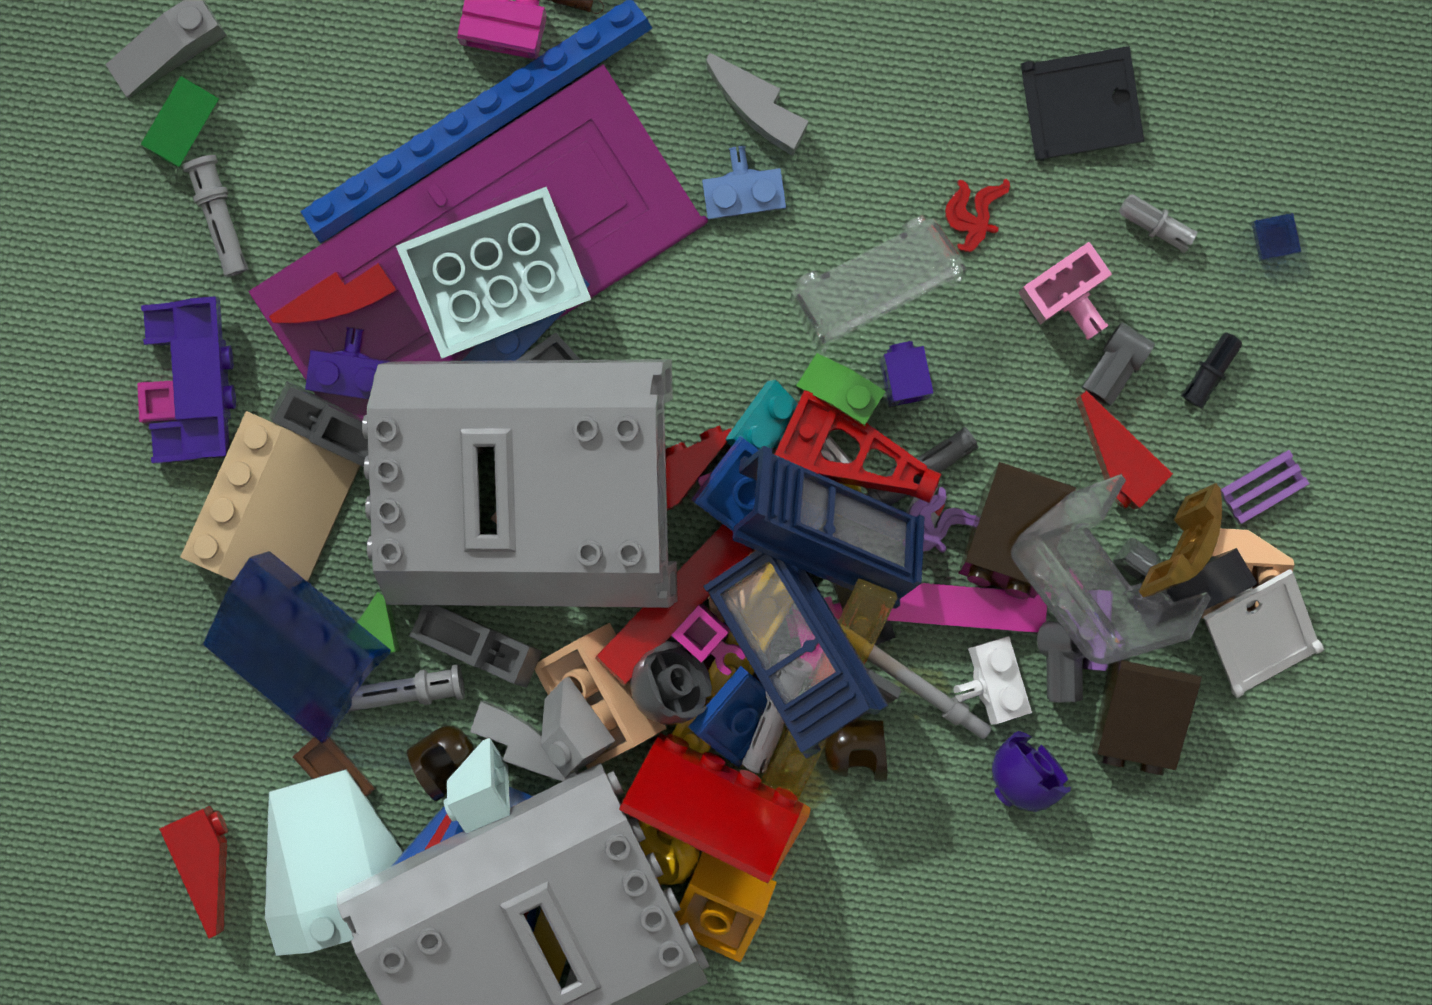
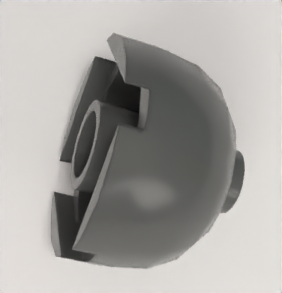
[630,642,712,725]

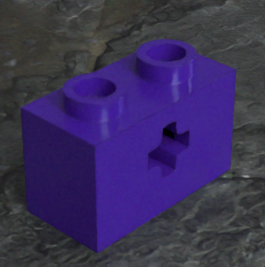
[879,341,933,408]

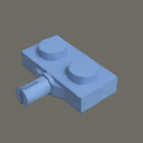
[702,146,786,220]

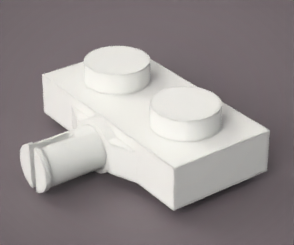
[954,636,1032,725]

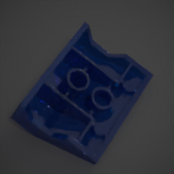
[203,551,391,744]

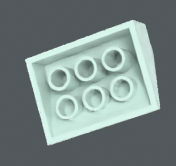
[396,186,591,358]

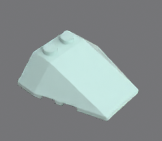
[265,769,403,956]

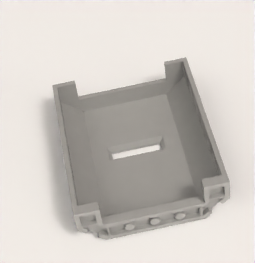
[362,359,678,608]
[337,763,709,1005]

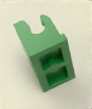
[140,76,219,168]

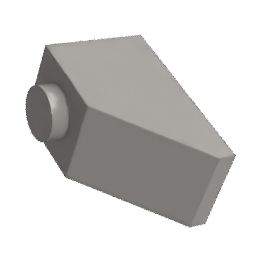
[541,676,615,778]

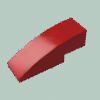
[269,263,399,323]

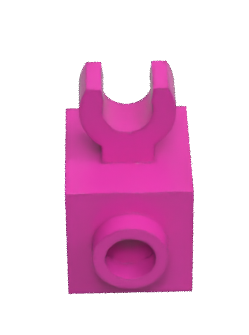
[672,604,746,676]

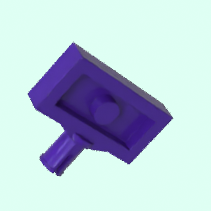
[305,327,391,399]

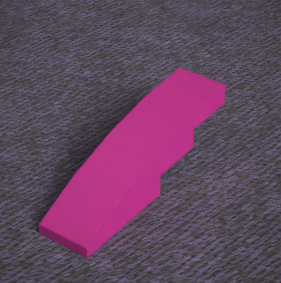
[881,583,1048,633]

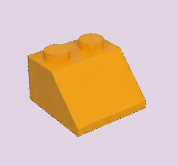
[675,852,777,963]

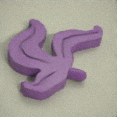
[901,487,976,553]

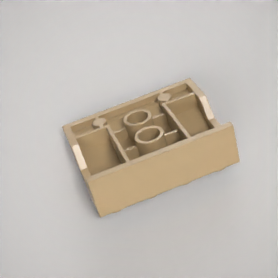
[180,411,361,606]

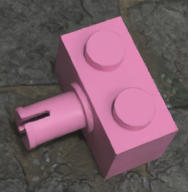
[1018,242,1112,340]

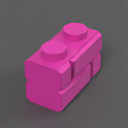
[457,0,547,60]

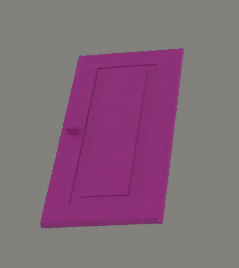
[248,64,708,419]

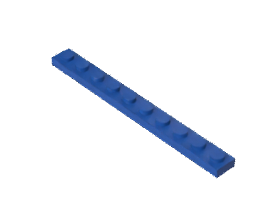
[300,0,653,244]

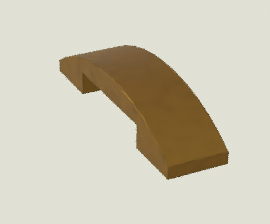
[1139,483,1222,598]

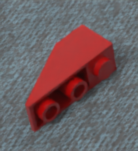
[665,425,732,511]

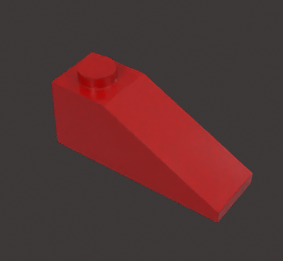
[1076,390,1173,510]
[159,806,228,939]

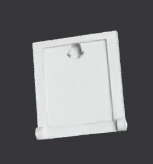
[1203,569,1324,698]

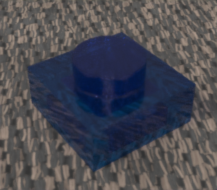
[1251,213,1302,262]

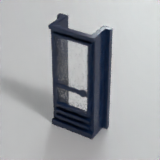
[732,446,925,609]
[704,550,888,759]

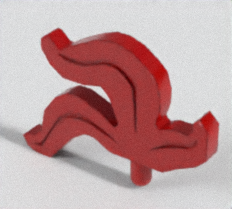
[945,179,1010,253]

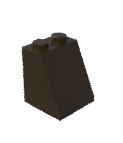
[958,462,1076,599]
[1092,659,1202,776]

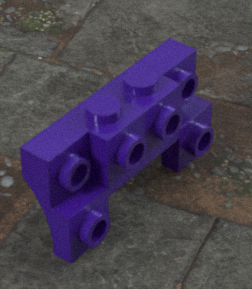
[141,296,236,464]

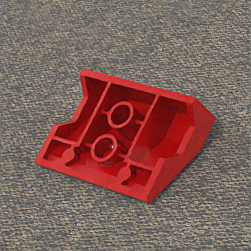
[619,733,804,883]

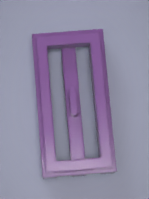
[1221,450,1309,524]

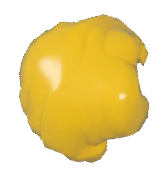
[638,820,700,885]

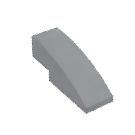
[706,53,808,156]
[470,700,580,782]

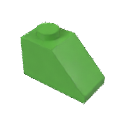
[796,353,886,426]

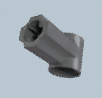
[1081,322,1155,406]
[1037,621,1091,703]

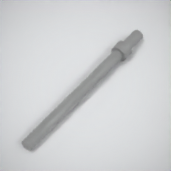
[793,603,991,739]

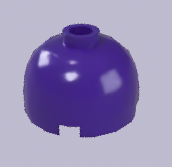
[992,731,1071,812]

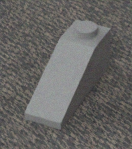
[105,0,227,98]

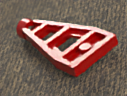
[774,390,942,503]

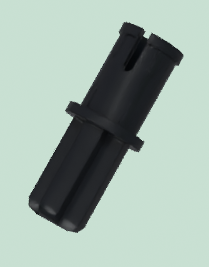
[1180,332,1242,409]

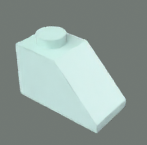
[444,738,510,834]

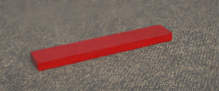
[595,524,755,686]

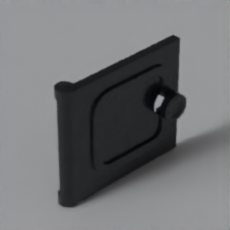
[1021,46,1144,162]

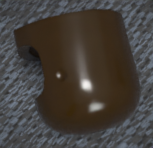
[825,719,888,782]
[407,726,475,802]

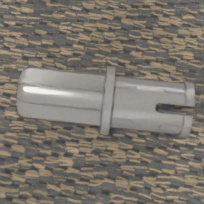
[1119,194,1197,253]

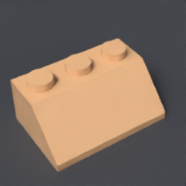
[535,623,666,769]

